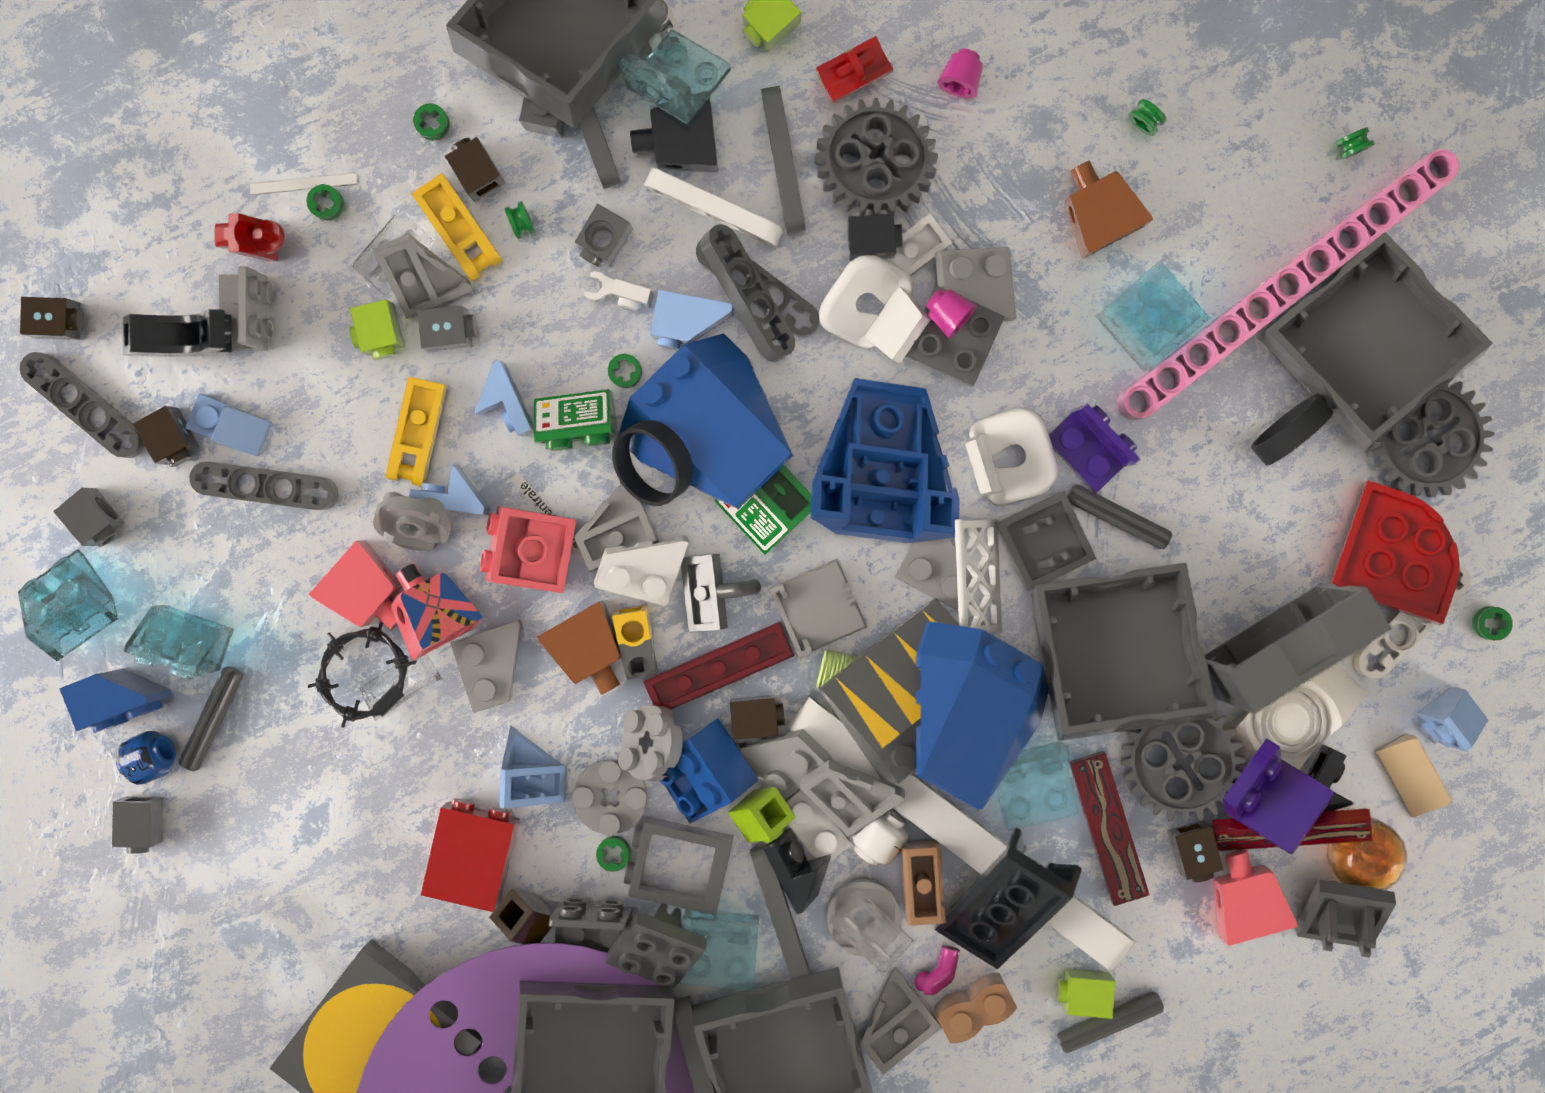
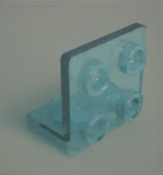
[619,30,731,124]
[996,741,1079,831]
[680,909,759,990]

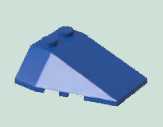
[617,333,793,509]
[811,378,960,543]
[916,621,1049,810]

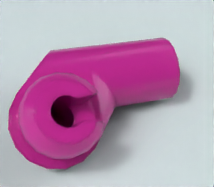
[914,945,960,995]

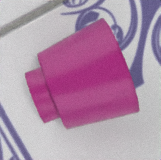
[937,49,983,99]
[926,288,977,339]

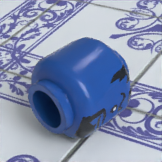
[116,731,176,785]

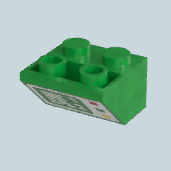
[533,389,618,451]
[714,465,812,555]

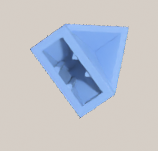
[500,725,566,808]

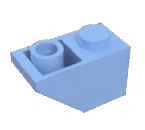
[1416,686,1488,752]

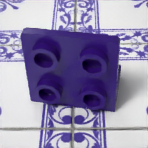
[1049,404,1141,493]
[1223,738,1334,854]

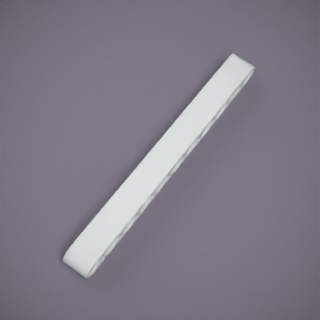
[787,696,1136,972]

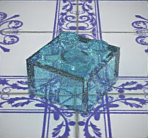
[1095,260,1211,372]

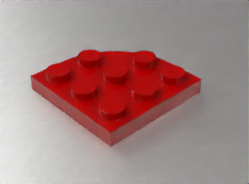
[1330,480,1460,625]

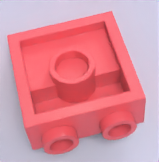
[480,506,576,593]

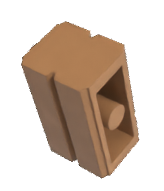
[901,840,945,925]

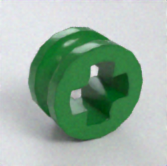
[1128,99,1167,136]
[413,103,450,141]
[1335,127,1375,159]
[306,184,344,221]
[505,201,535,240]
[607,354,642,388]
[1472,606,1513,641]
[596,835,631,872]

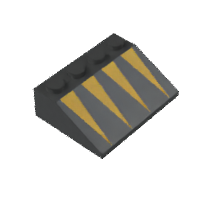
[818,599,959,784]

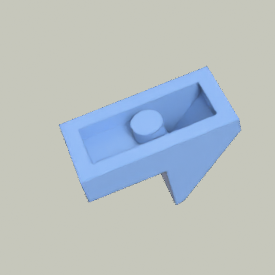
[475,360,534,437]
[185,393,272,456]
[409,465,490,515]

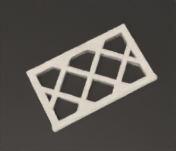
[955,519,1002,633]

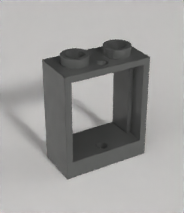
[624,816,734,915]

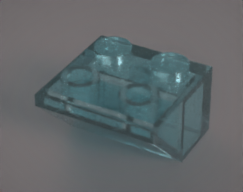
[18,549,118,661]
[123,605,234,680]

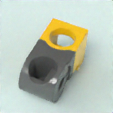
[612,604,658,680]

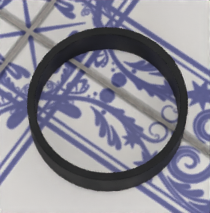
[1251,394,1334,466]
[612,420,693,506]

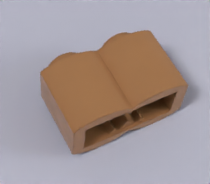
[934,973,1017,1043]

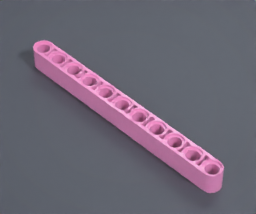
[1117,149,1459,420]

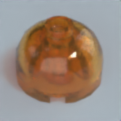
[1327,817,1408,890]

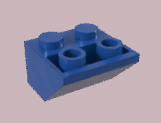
[59,668,173,734]
[660,718,759,823]

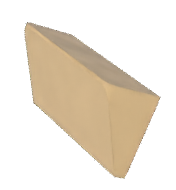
[1375,734,1453,817]

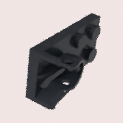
[935,827,1082,970]

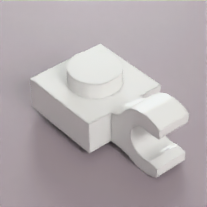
[584,271,654,311]

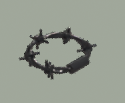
[308,621,417,728]

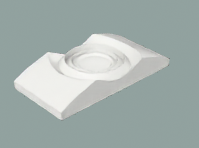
[1228,664,1367,772]

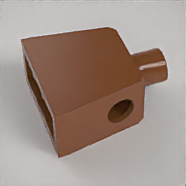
[1065,160,1153,259]
[537,600,621,695]

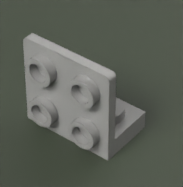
[219,266,273,351]

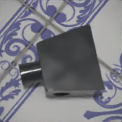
[630,93,718,172]

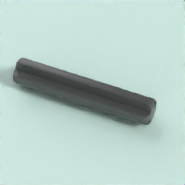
[1067,484,1172,549]
[178,666,243,771]
[1057,992,1165,1053]

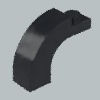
[123,309,232,357]

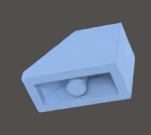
[650,290,734,350]

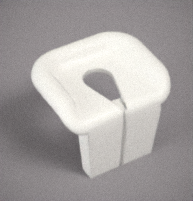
[819,255,930,363]
[965,408,1058,505]

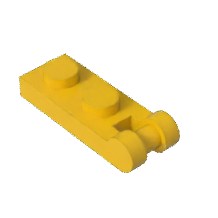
[411,173,503,282]
[386,376,447,487]

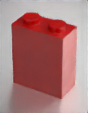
[421,798,520,912]

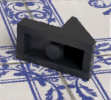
[1307,744,1355,811]
[763,828,831,914]

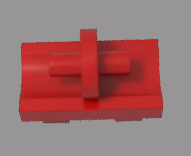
[816,36,894,104]
[214,213,285,262]

